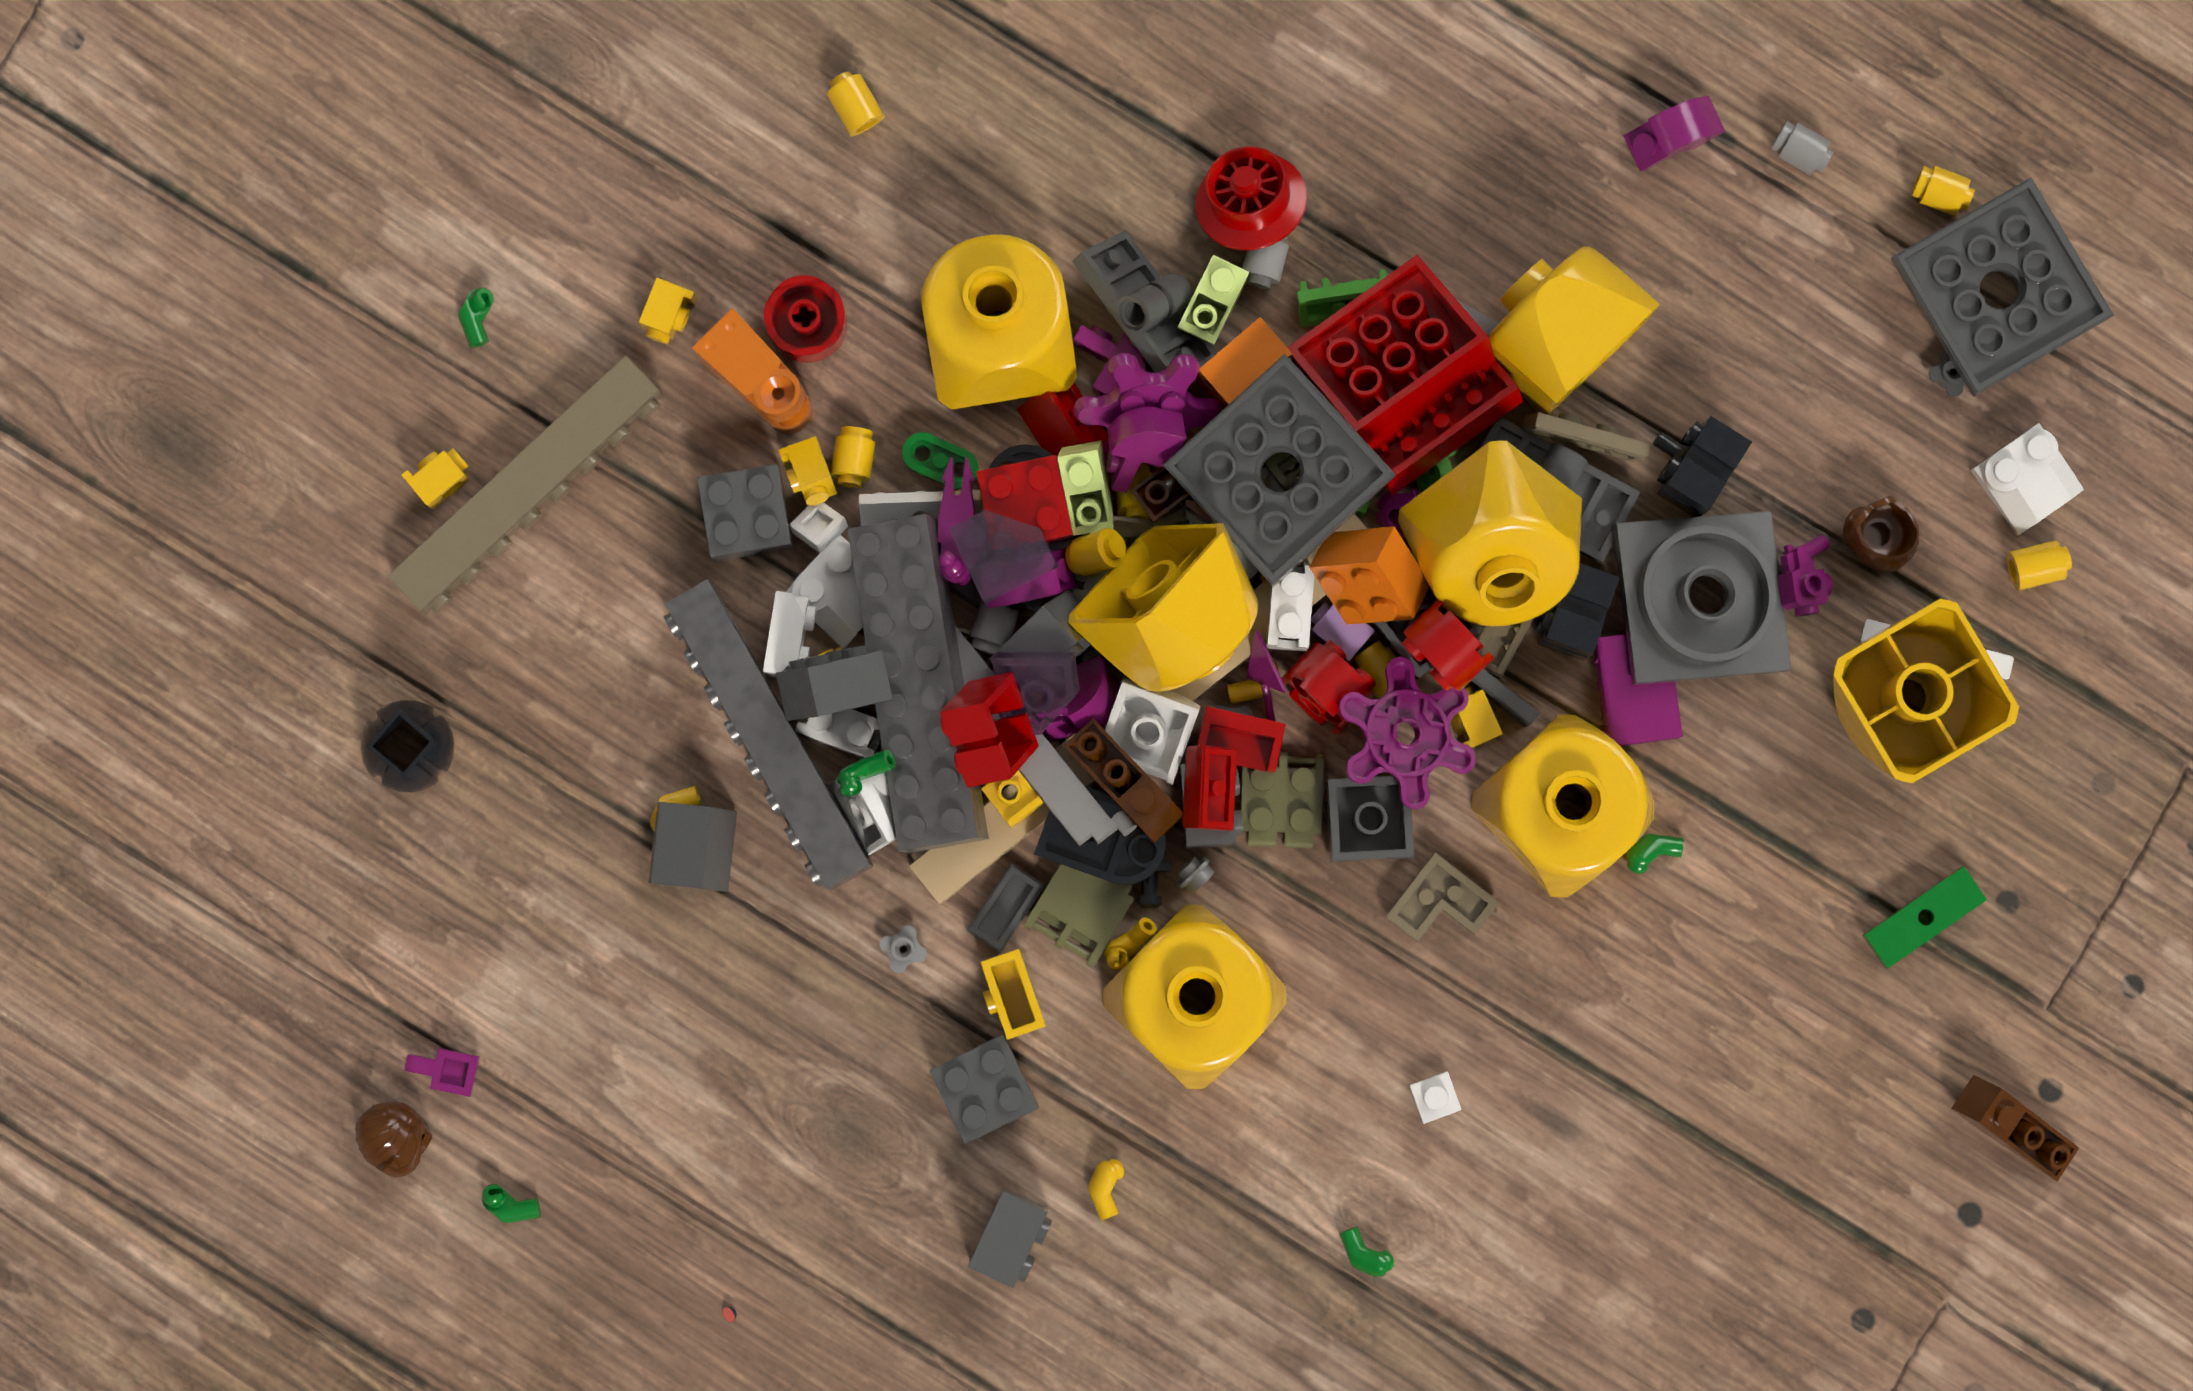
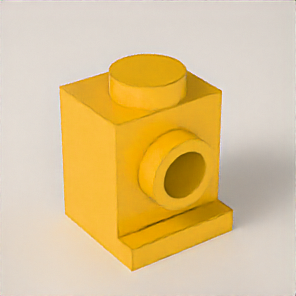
[639,278,698,345]
[778,436,837,506]
[402,448,470,510]
[1450,687,1503,748]
[981,770,1044,829]

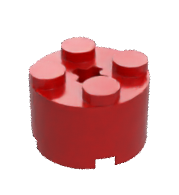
[764,275,847,363]
[1401,600,1495,692]
[1281,640,1376,734]

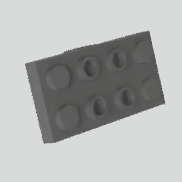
[1072,230,1217,373]
[1480,417,1640,564]

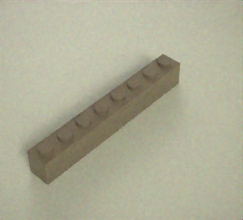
[388,355,663,615]

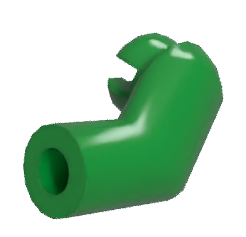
[458,287,494,349]
[837,750,896,796]
[1627,834,1684,874]
[482,1184,541,1224]
[1339,1226,1394,1277]

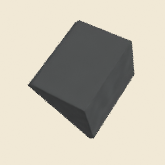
[648,802,737,892]

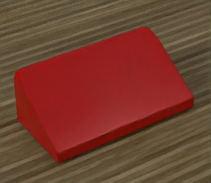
[1183,745,1237,831]

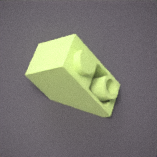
[1178,255,1249,345]
[1057,440,1114,536]

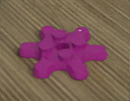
[1073,353,1224,460]
[1338,657,1476,810]

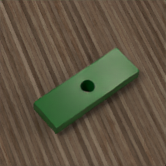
[1862,866,1987,969]

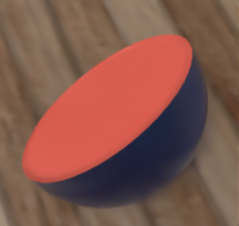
[723,1306,737,1322]

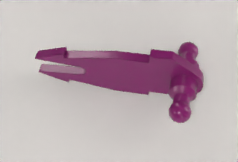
[937,456,981,586]

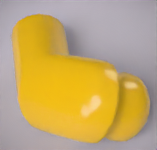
[1104,917,1157,969]

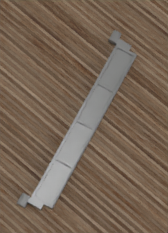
[955,626,1137,846]

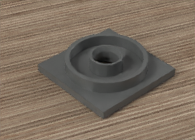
[1891,178,2114,397]
[1163,354,1396,587]
[1613,511,1792,685]

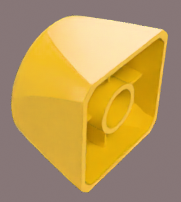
[920,234,1077,410]
[1488,246,1660,415]
[1398,441,1582,626]
[1068,523,1258,692]
[1833,599,2019,783]
[1471,714,1655,898]
[1102,904,1287,1089]

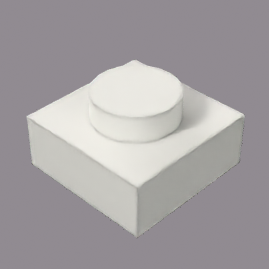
[789,502,848,553]
[1408,1071,1462,1124]

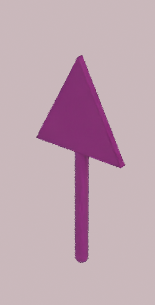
[1246,630,1287,752]

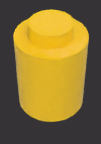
[826,71,885,136]
[2007,540,2072,591]

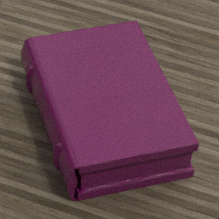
[1592,634,1683,746]

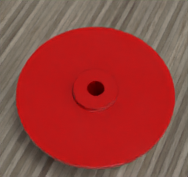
[1195,146,1307,251]

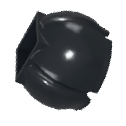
[360,700,455,793]

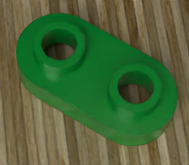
[902,432,979,490]

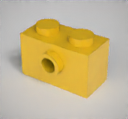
[980,949,1046,1040]

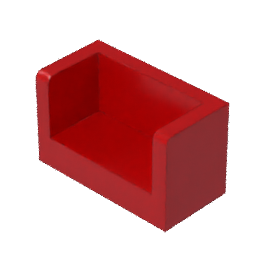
[1197,706,1286,774]

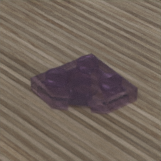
[949,510,1059,603]
[992,652,1080,735]

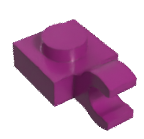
[404,1048,480,1097]

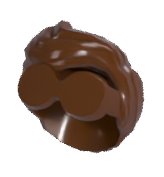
[1843,496,1919,573]
[355,1101,432,1178]

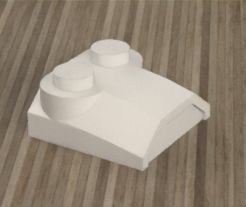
[1970,423,2084,536]
[786,535,863,649]
[763,591,816,679]
[1105,678,1201,785]
[828,772,896,856]

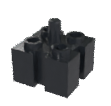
[1652,416,1752,517]
[1535,563,1620,661]

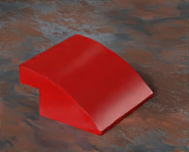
[1287,254,1523,496]

